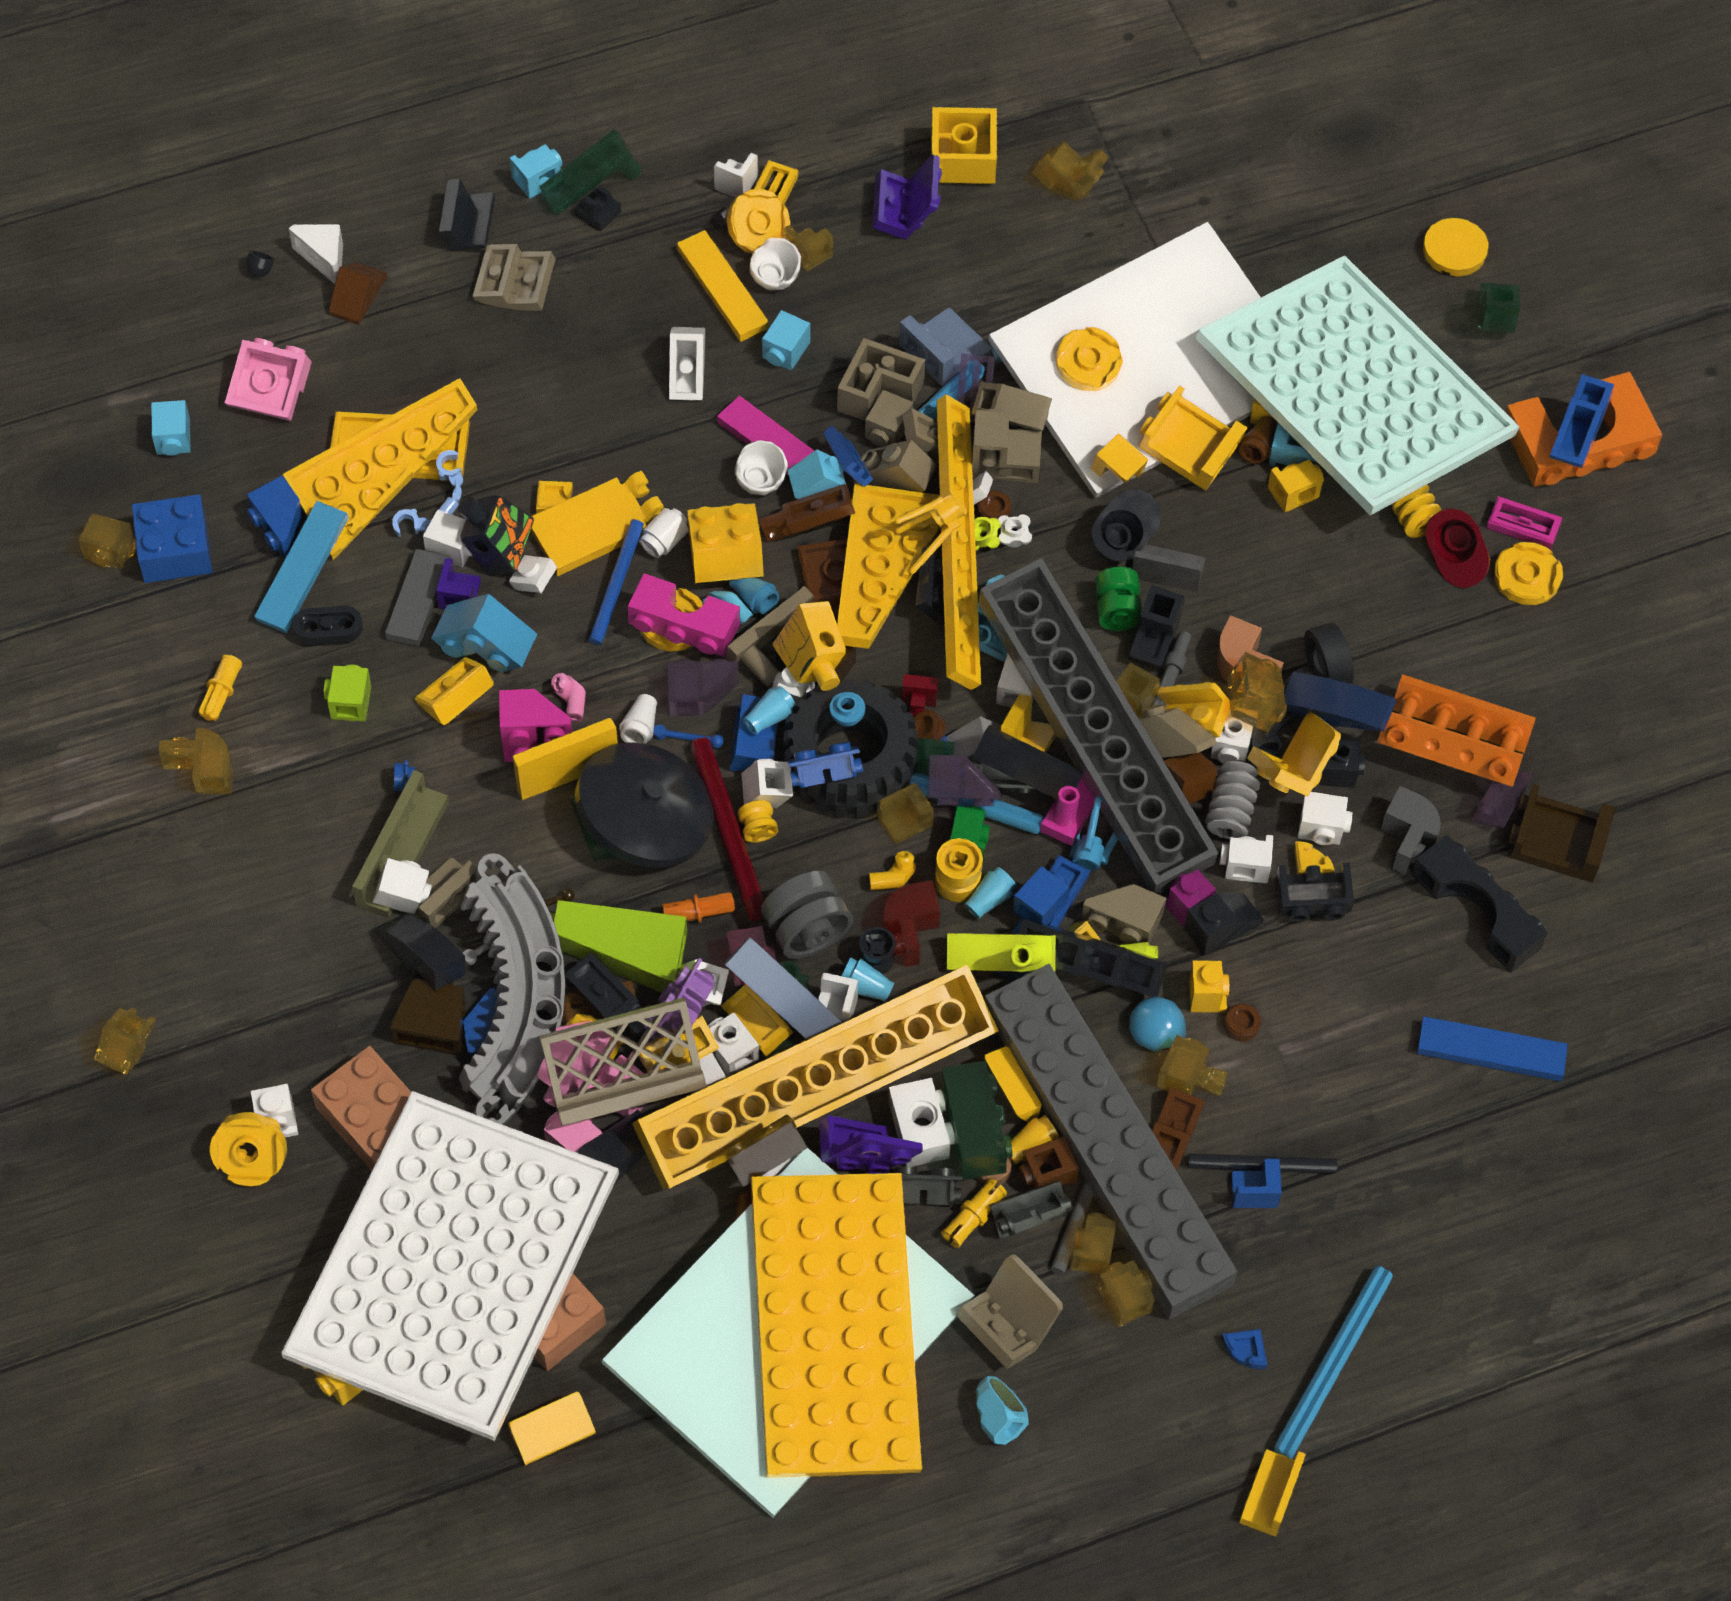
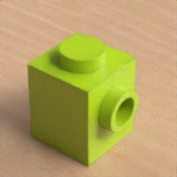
[324,664,371,722]

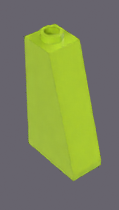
[550,900,687,993]

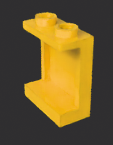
[1139,385,1247,491]

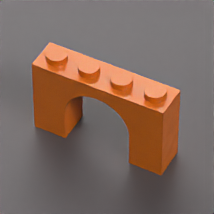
[1505,372,1662,487]

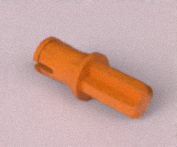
[662,892,735,923]

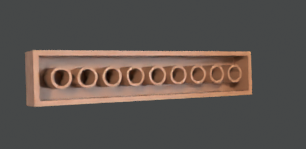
[311,1046,606,1371]

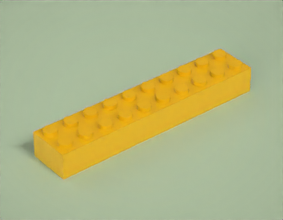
[632,964,999,1191]

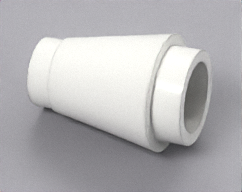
[619,694,657,744]

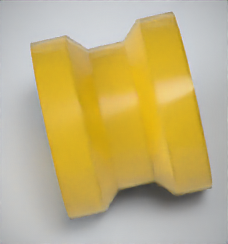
[738,800,778,843]

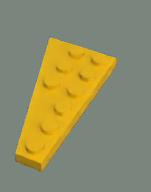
[837,483,941,649]

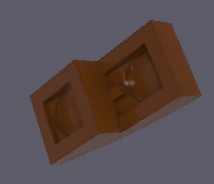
[1152,1087,1206,1170]

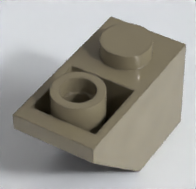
[971,382,1052,431]
[861,440,937,492]
[1081,884,1166,944]

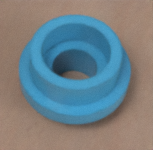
[830,692,865,726]

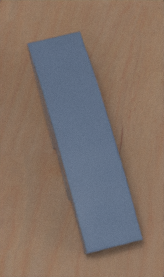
[724,936,842,1040]

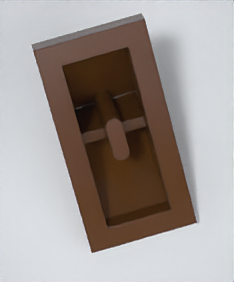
[329,262,387,325]

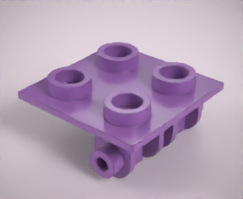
[644,958,715,1043]

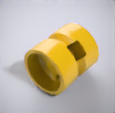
[935,838,983,903]

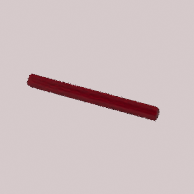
[691,737,765,922]

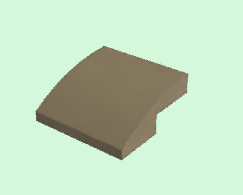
[473,244,556,311]

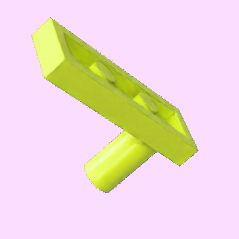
[947,933,1056,972]

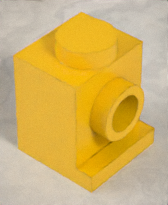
[1268,459,1324,513]
[1189,961,1229,1013]

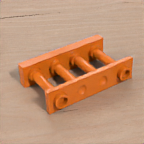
[1377,674,1536,787]

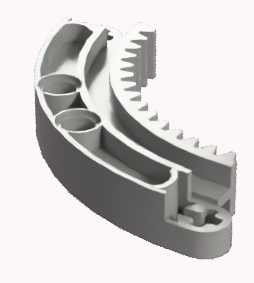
[459,853,565,1125]

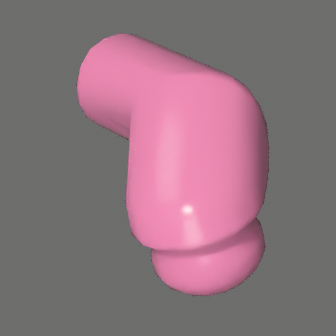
[551,673,586,722]

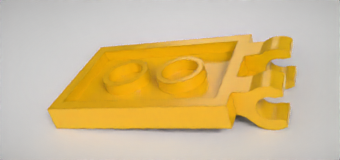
[531,471,664,576]

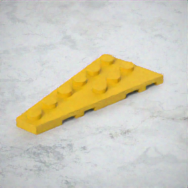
[283,378,478,561]

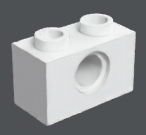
[888,1078,955,1167]

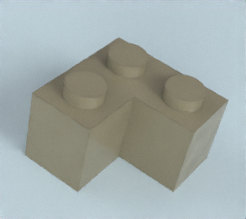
[837,338,925,421]
[972,409,1042,483]

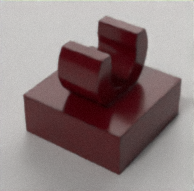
[902,674,939,717]

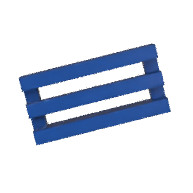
[823,425,873,487]

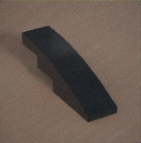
[1018,919,1168,997]

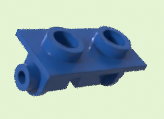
[787,742,863,788]

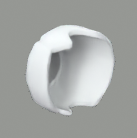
[750,237,801,290]
[734,440,788,495]

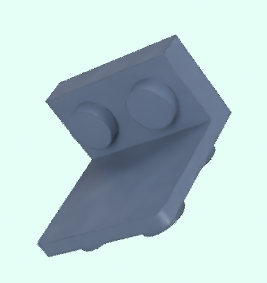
[899,308,991,387]

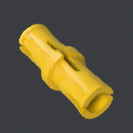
[941,1178,1007,1248]

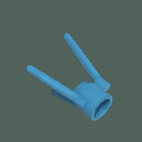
[1069,797,1118,871]

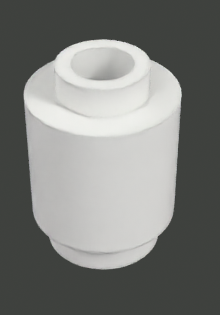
[639,508,689,558]

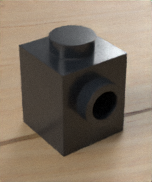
[1318,739,1365,788]

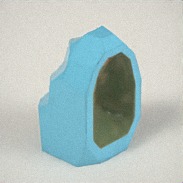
[975,1376,1029,1445]

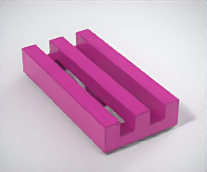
[1486,496,1563,550]

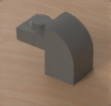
[1381,786,1441,875]

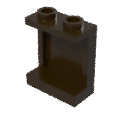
[1508,784,1616,883]

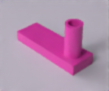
[1040,778,1095,846]

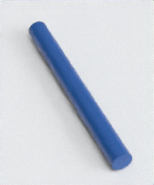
[589,519,644,645]

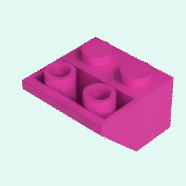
[499,689,572,762]

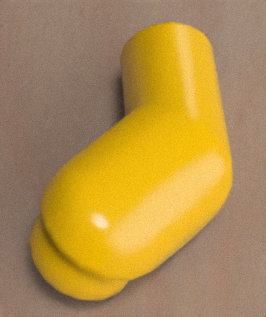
[869,851,916,890]

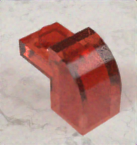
[883,880,941,967]

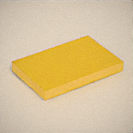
[513,718,618,801]

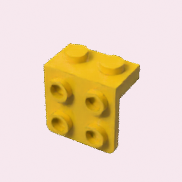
[1247,712,1341,797]

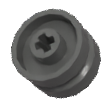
[761,871,853,959]

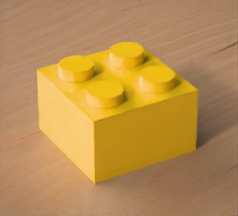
[931,107,997,184]
[687,503,764,583]

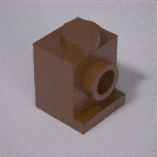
[1019,1136,1079,1189]

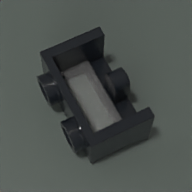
[1274,862,1354,922]

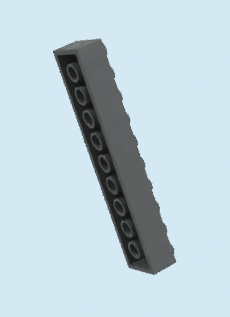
[979,558,1218,894]
[985,964,1238,1320]

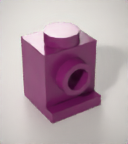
[1165,869,1216,927]

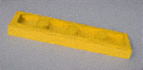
[677,230,769,342]

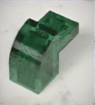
[1478,283,1520,334]

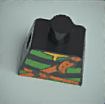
[457,495,534,576]

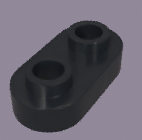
[292,606,363,645]

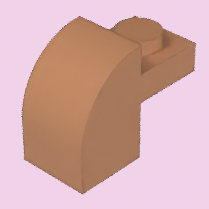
[1216,615,1284,690]

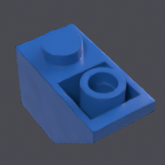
[246,476,303,559]

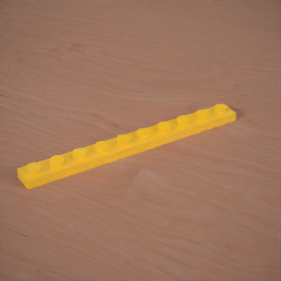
[937,394,981,690]

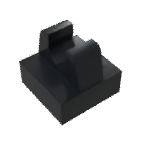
[575,186,621,232]

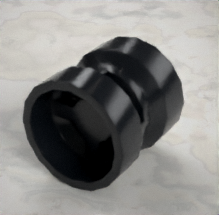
[859,927,895,974]

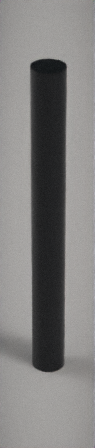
[1188,1153,1337,1173]

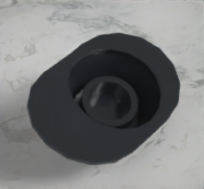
[1092,489,1161,562]

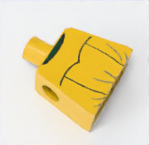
[773,601,846,691]

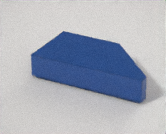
[463,988,497,1059]

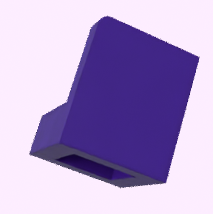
[436,558,481,610]

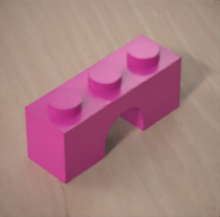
[628,573,740,657]

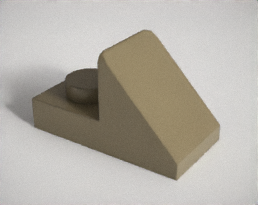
[902,408,939,463]

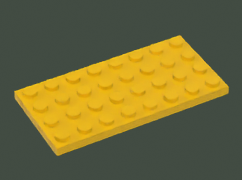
[751,1173,922,1478]

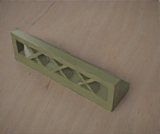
[352,770,449,918]

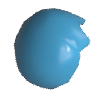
[1129,997,1186,1053]

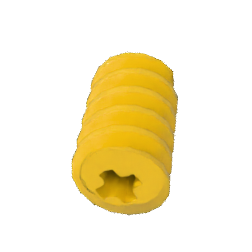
[1391,484,1441,538]

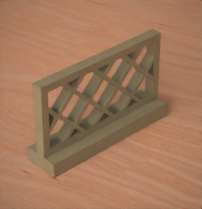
[539,998,707,1126]

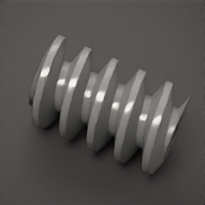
[1205,761,1260,840]

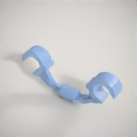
[392,450,463,537]

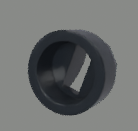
[246,250,274,277]
[1251,729,1282,756]

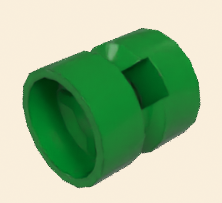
[1095,567,1142,631]

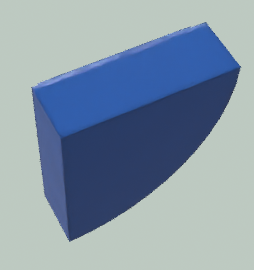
[1222,1329,1267,1370]

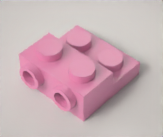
[225,338,312,421]

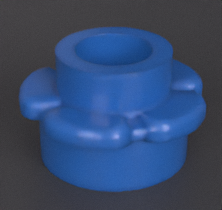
[394,759,415,791]

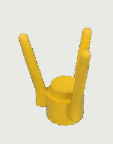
[895,492,965,574]

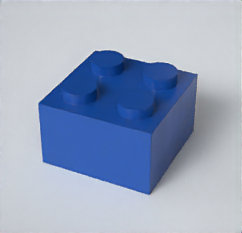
[132,494,213,583]

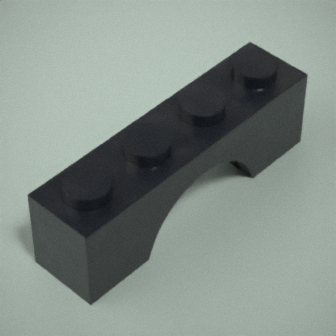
[1411,835,1548,973]

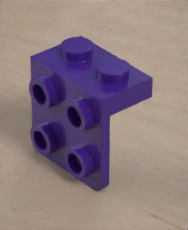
[872,154,942,240]
[819,1115,923,1174]

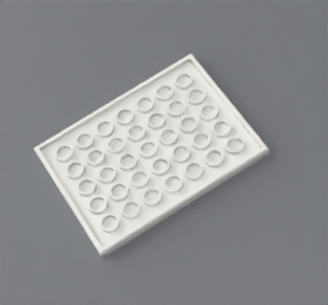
[988,222,1261,498]
[281,1091,619,1441]

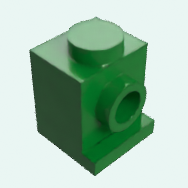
[950,806,990,866]

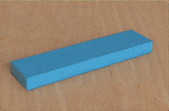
[254,501,349,634]

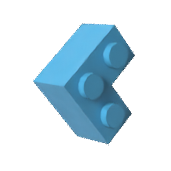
[431,594,537,673]

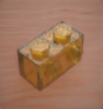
[1227,652,1287,733]

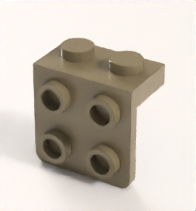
[956,1254,1063,1369]

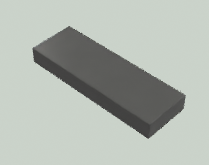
[385,549,449,647]

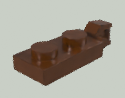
[760,484,855,542]

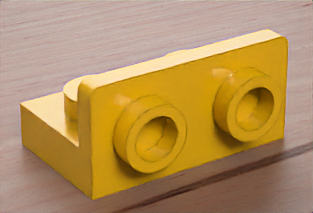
[1157,682,1232,738]

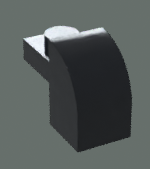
[1129,585,1184,670]

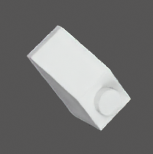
[669,327,705,400]

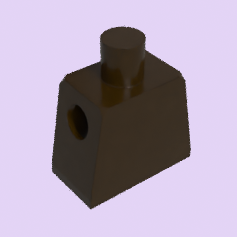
[390,979,466,1056]

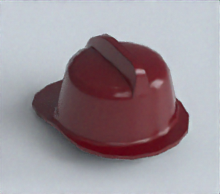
[1426,508,1490,588]

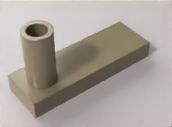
[725,586,814,689]

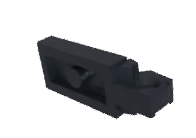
[564,953,646,1042]

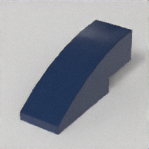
[1280,672,1396,732]

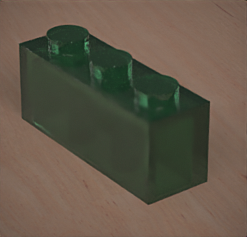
[942,1061,1013,1180]

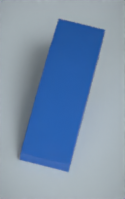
[1550,374,1614,468]

